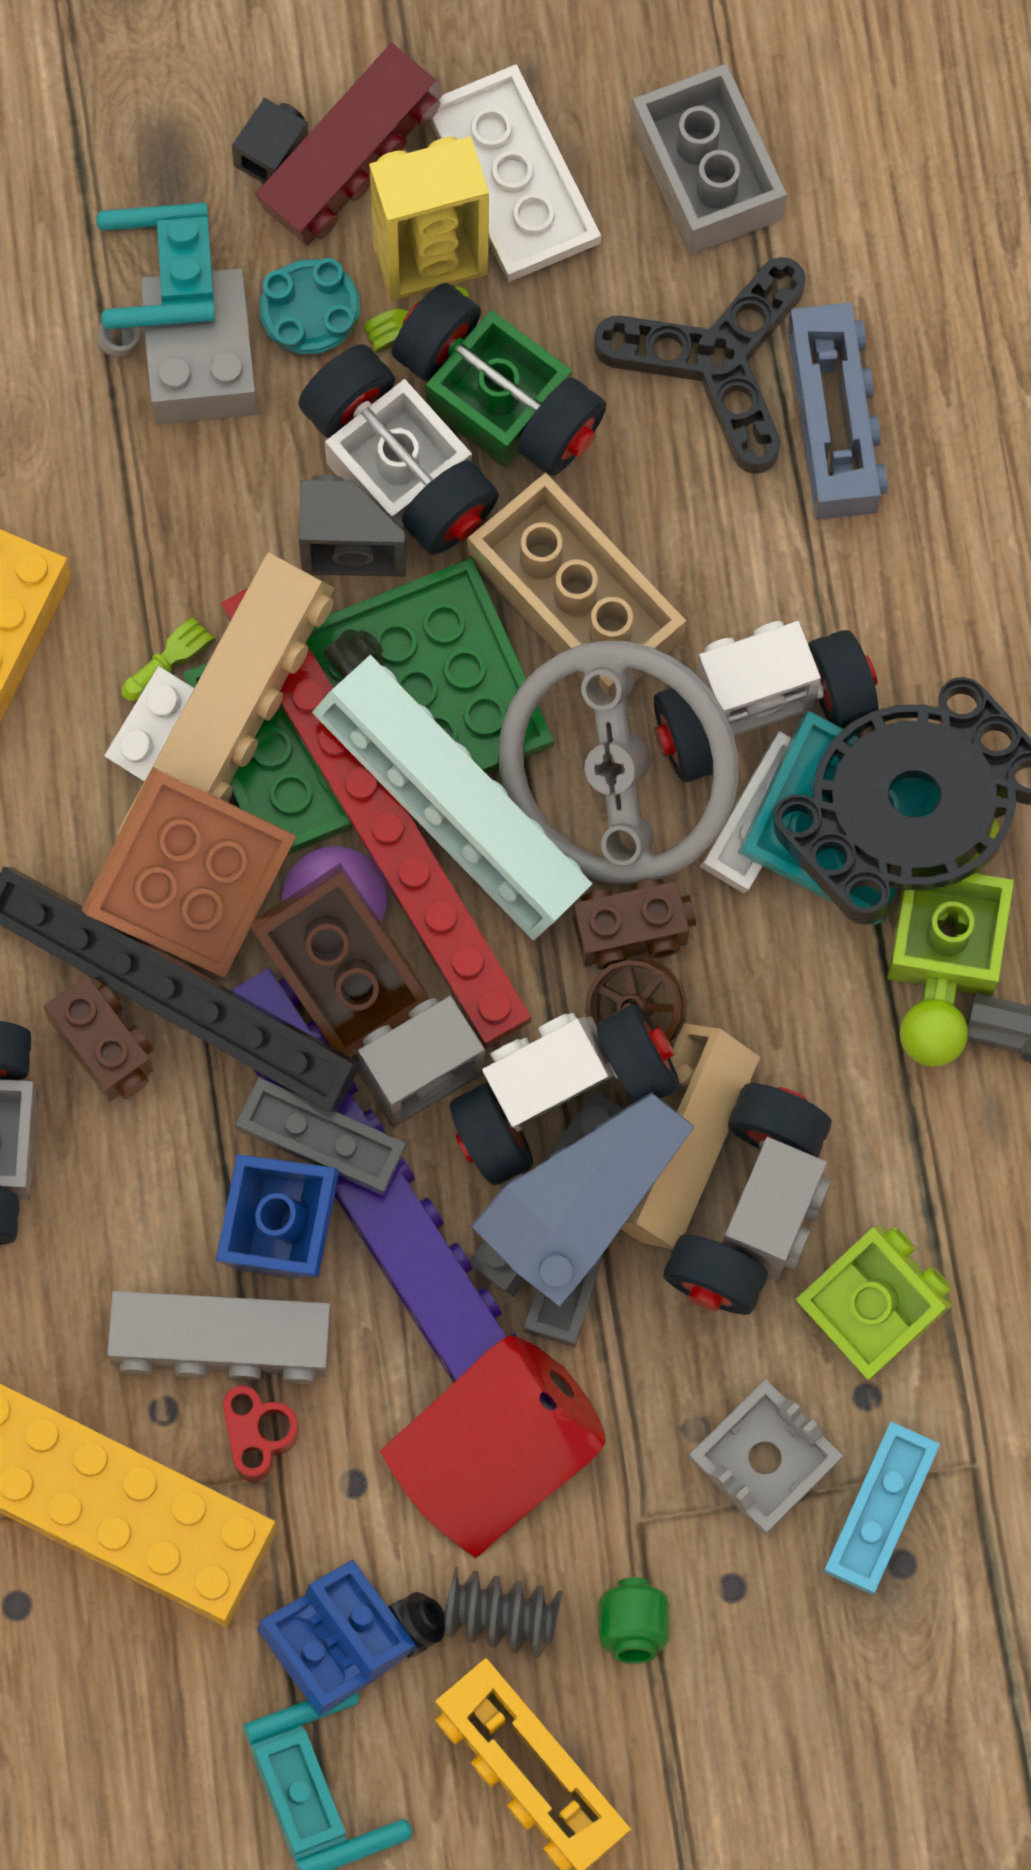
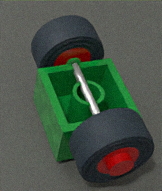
[392,283,607,476]

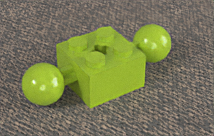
[887,818,1014,1067]

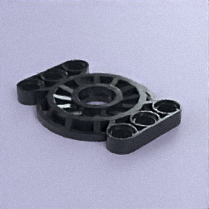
[773,677,1031,925]

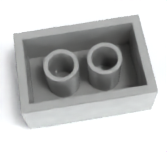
[630,63,787,255]

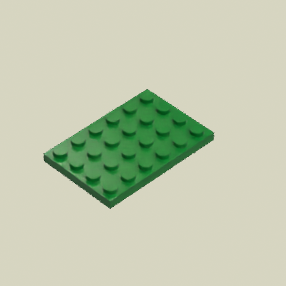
[182,557,554,855]

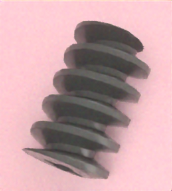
[444,1567,563,1658]

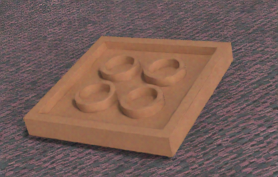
[81,767,296,978]

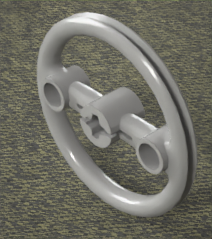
[498,640,739,885]

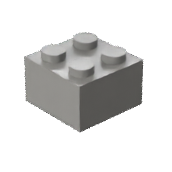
[358,996,485,1128]

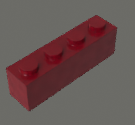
[255,42,443,247]

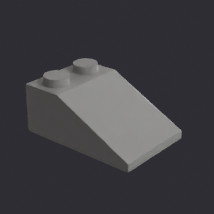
[141,268,257,425]

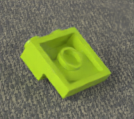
[795,1224,954,1380]

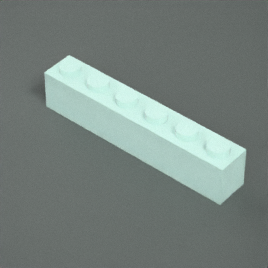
[312,655,593,941]

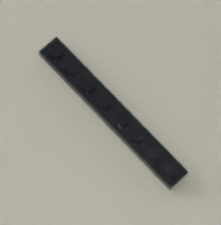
[0,867,361,1112]

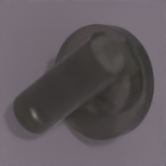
[323,629,384,678]

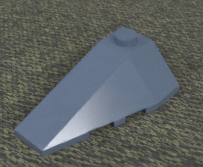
[472,1092,694,1307]

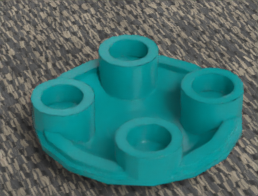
[260,258,360,355]

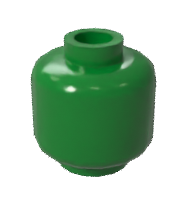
[598,1577,670,1664]

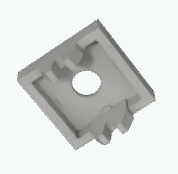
[688,1379,843,1535]

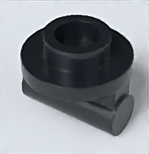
[388,1592,445,1659]

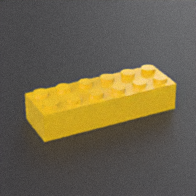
[0,1384,278,1628]

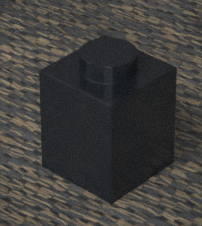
[232,97,308,183]

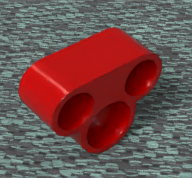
[223,1386,299,1482]

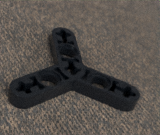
[594,257,805,474]

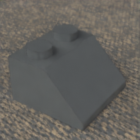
[299,474,406,577]

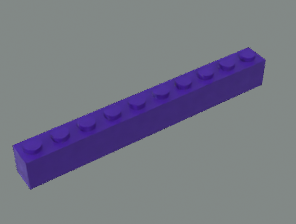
[231,968,557,1410]

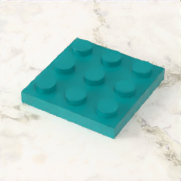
[737,710,940,925]

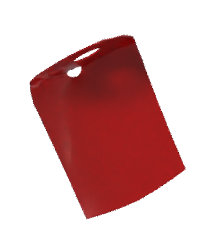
[380,1335,606,1558]

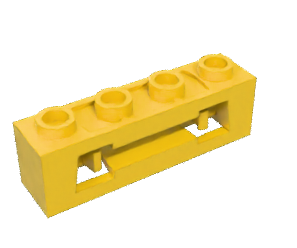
[434,1658,631,1870]

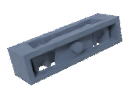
[787,302,888,520]

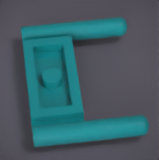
[96,202,215,329]
[242,1692,413,1870]

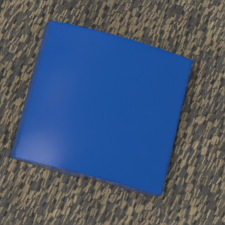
[257,1560,416,1716]

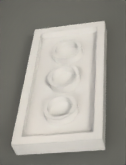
[429,64,601,283]

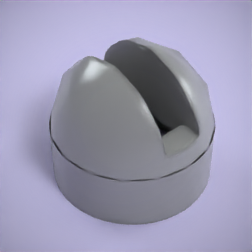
[97,323,140,357]

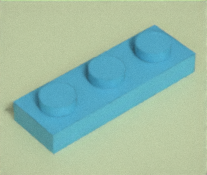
[823,1421,940,1595]

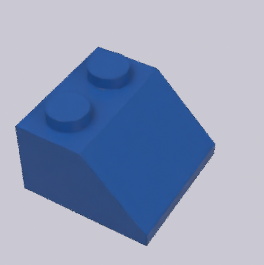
[216,1154,339,1278]

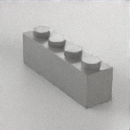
[107,1291,331,1384]

